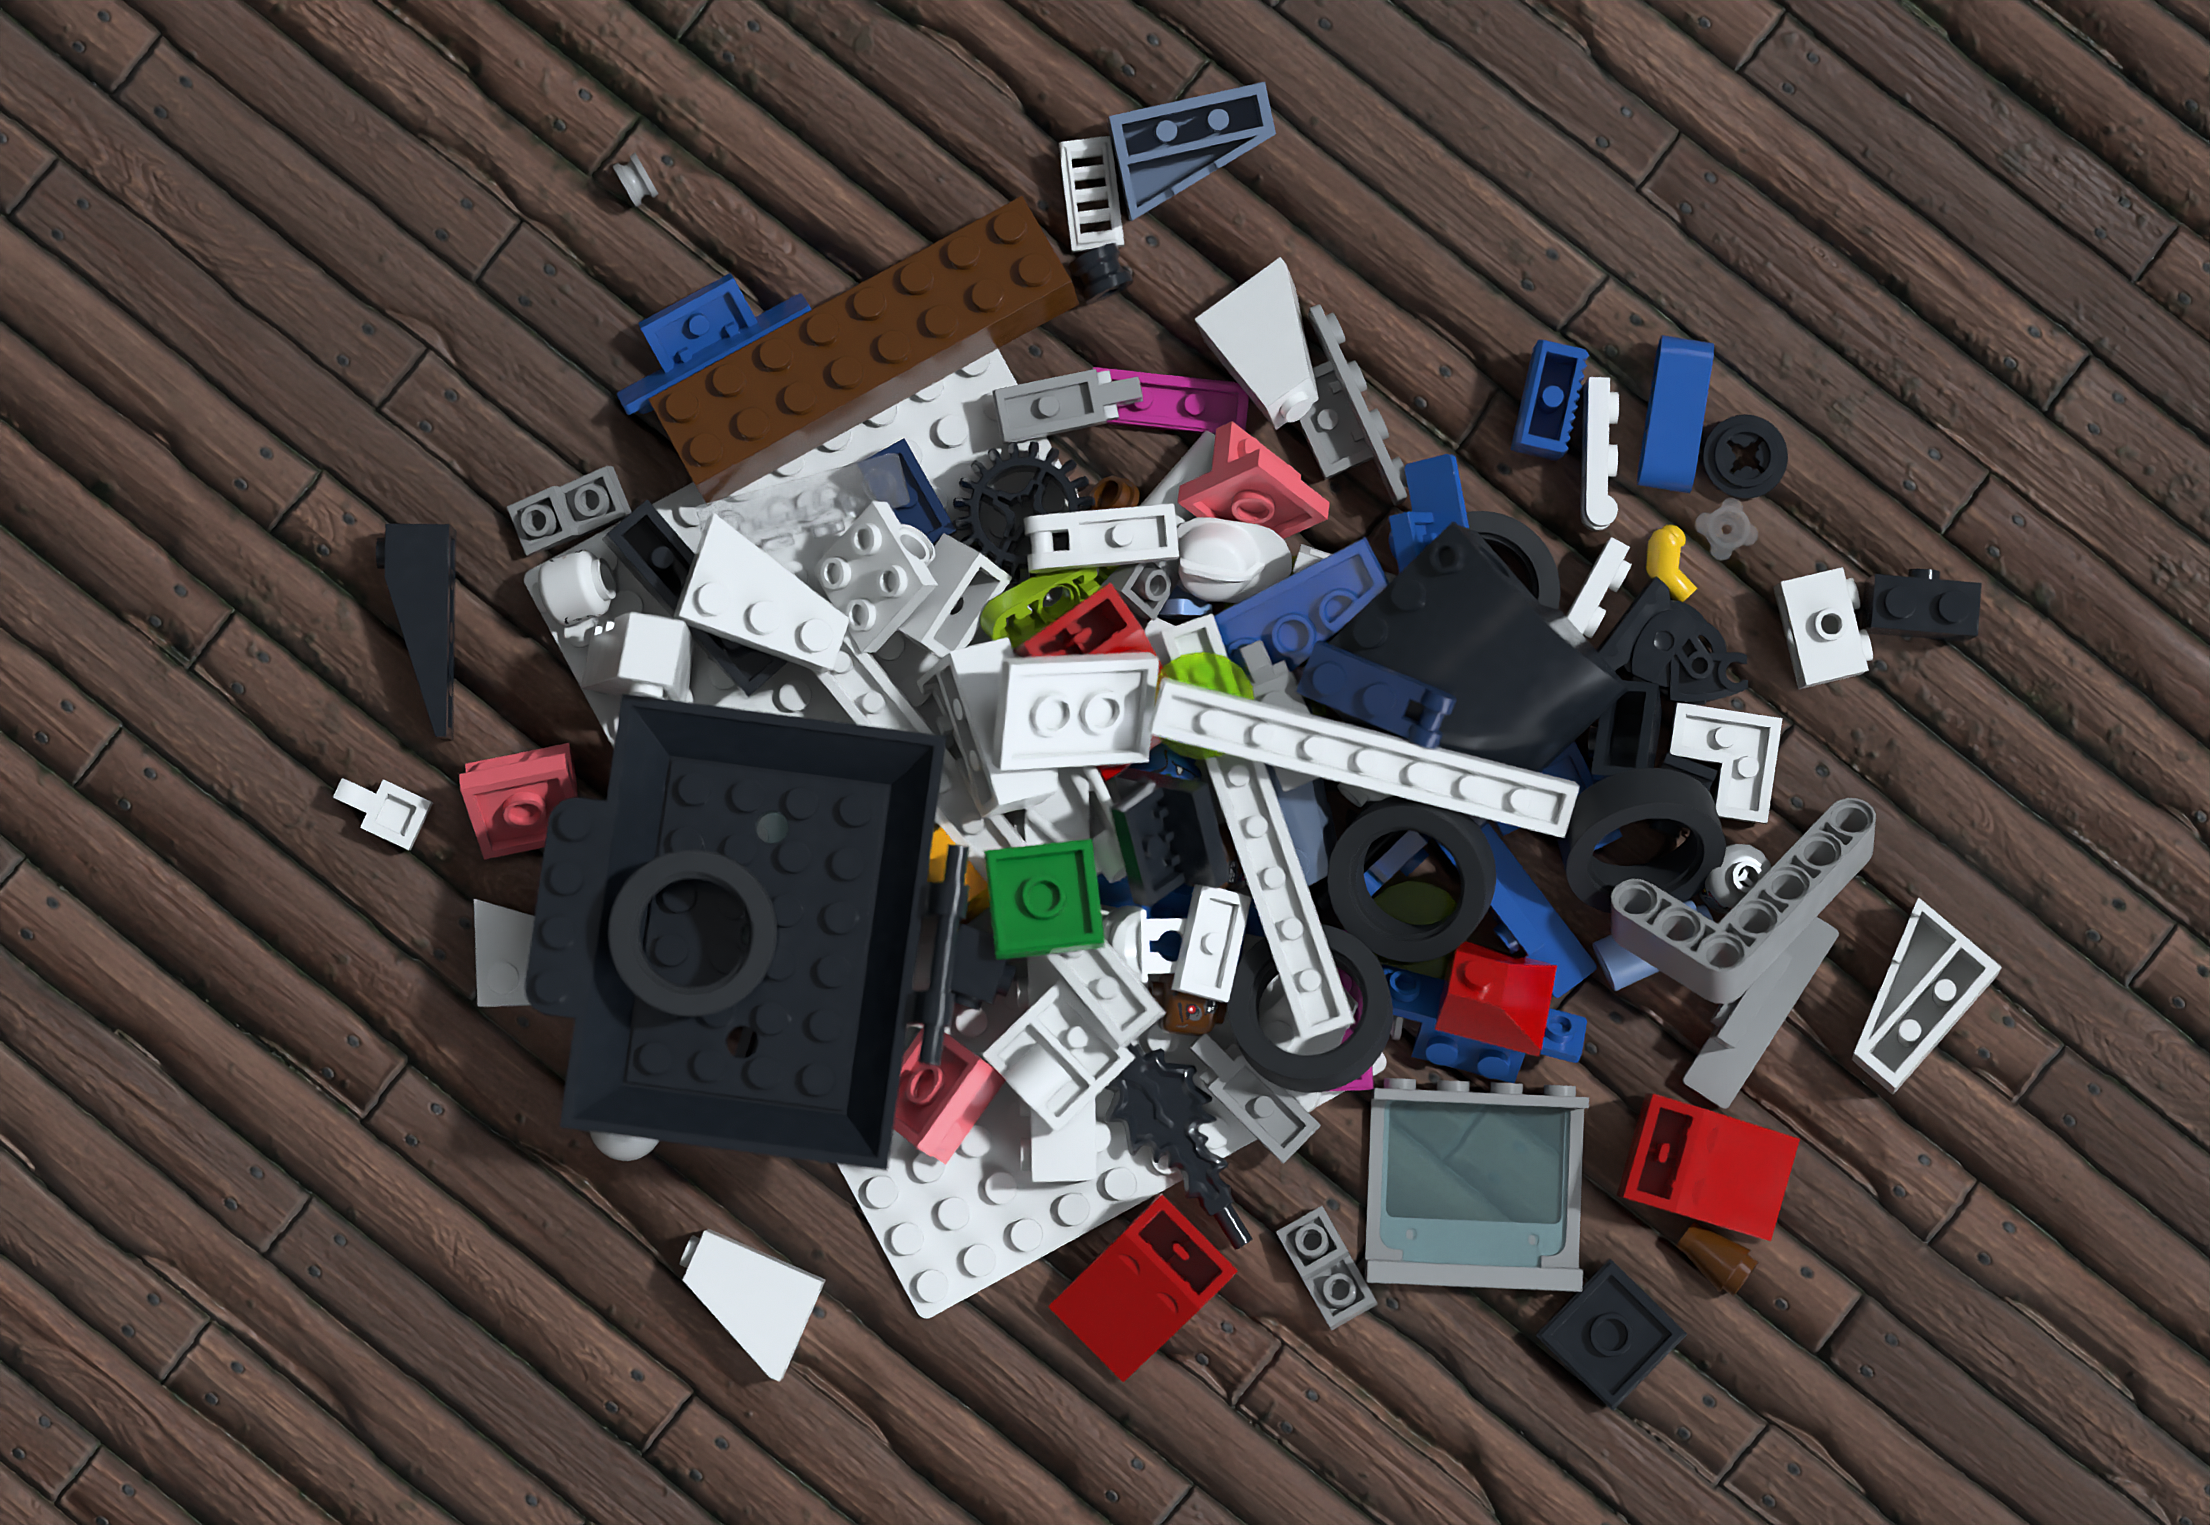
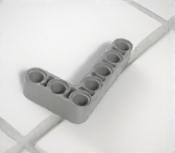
[1611,798,1876,1004]

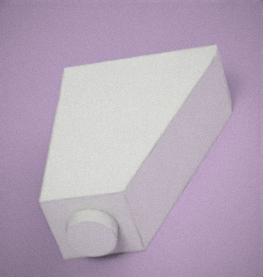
[1195,257,1319,430]
[679,1229,825,1381]

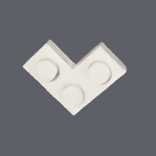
[1668,702,1782,824]

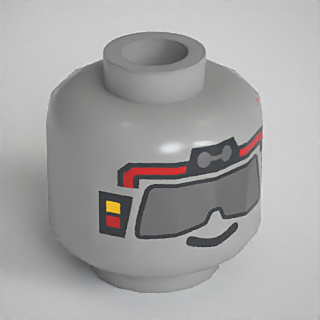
[1699,844,1772,914]

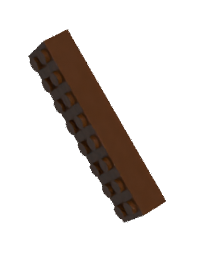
[649,196,1079,507]

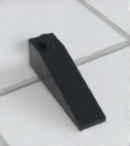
[602,500,788,697]
[376,524,456,740]

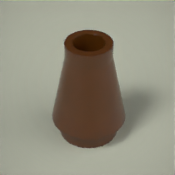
[1676,1221,1759,1296]

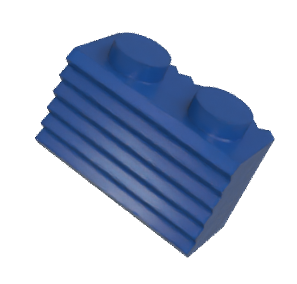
[1510,340,1589,461]

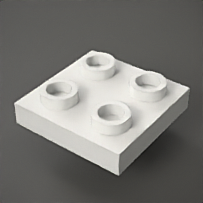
[812,502,938,653]
[982,980,1135,1133]

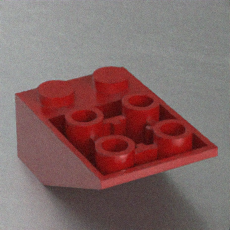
[1013,582,1169,782]
[1616,1093,1800,1241]
[1048,1193,1238,1383]

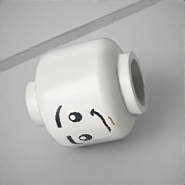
[532,550,616,626]

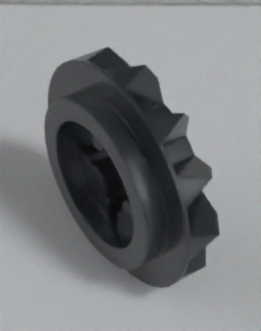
[1703,414,1788,499]

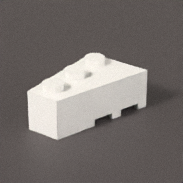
[672,513,850,674]
[581,612,697,702]
[916,637,1058,819]
[1852,897,2001,1095]
[474,899,535,1007]

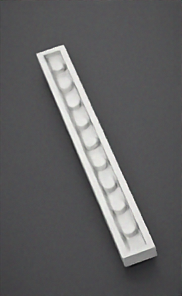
[813,629,1166,1048]

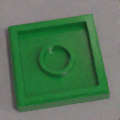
[984,839,1105,960]

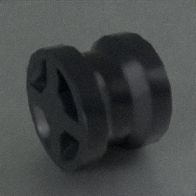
[1069,243,1134,304]

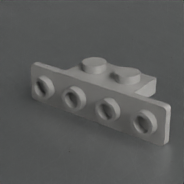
[1297,304,1408,506]
[1682,916,1839,1109]

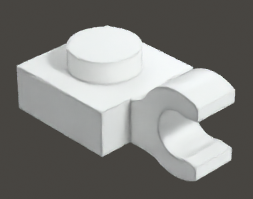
[333,778,433,850]

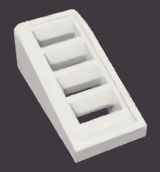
[1059,136,1124,253]

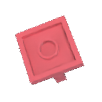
[1178,421,1330,539]
[459,743,579,860]
[893,1028,1006,1165]

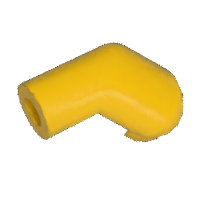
[1646,524,1697,602]

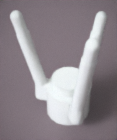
[1025,765,1127,883]

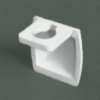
[1102,906,1187,985]

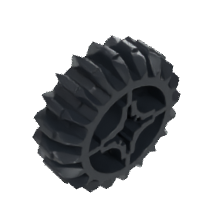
[953,441,1095,585]

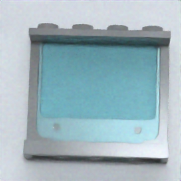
[1364,1078,1589,1292]

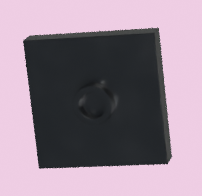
[1534,1258,1687,1411]

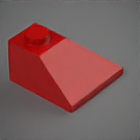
[1435,941,1557,1057]

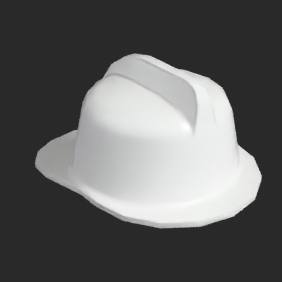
[1165,517,1292,603]

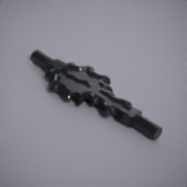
[1105,1043,1253,1250]

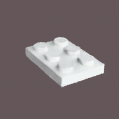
[992,652,1159,770]

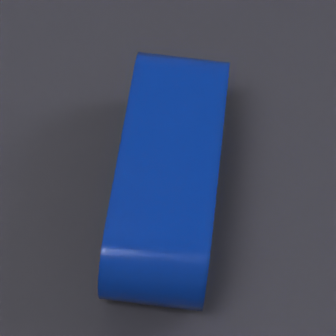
[1637,335,1714,493]

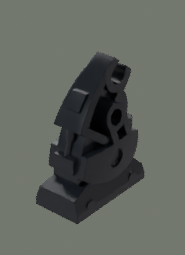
[1596,576,1748,705]

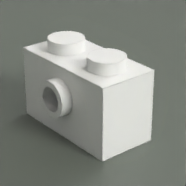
[897,533,1013,659]
[1773,567,1873,689]

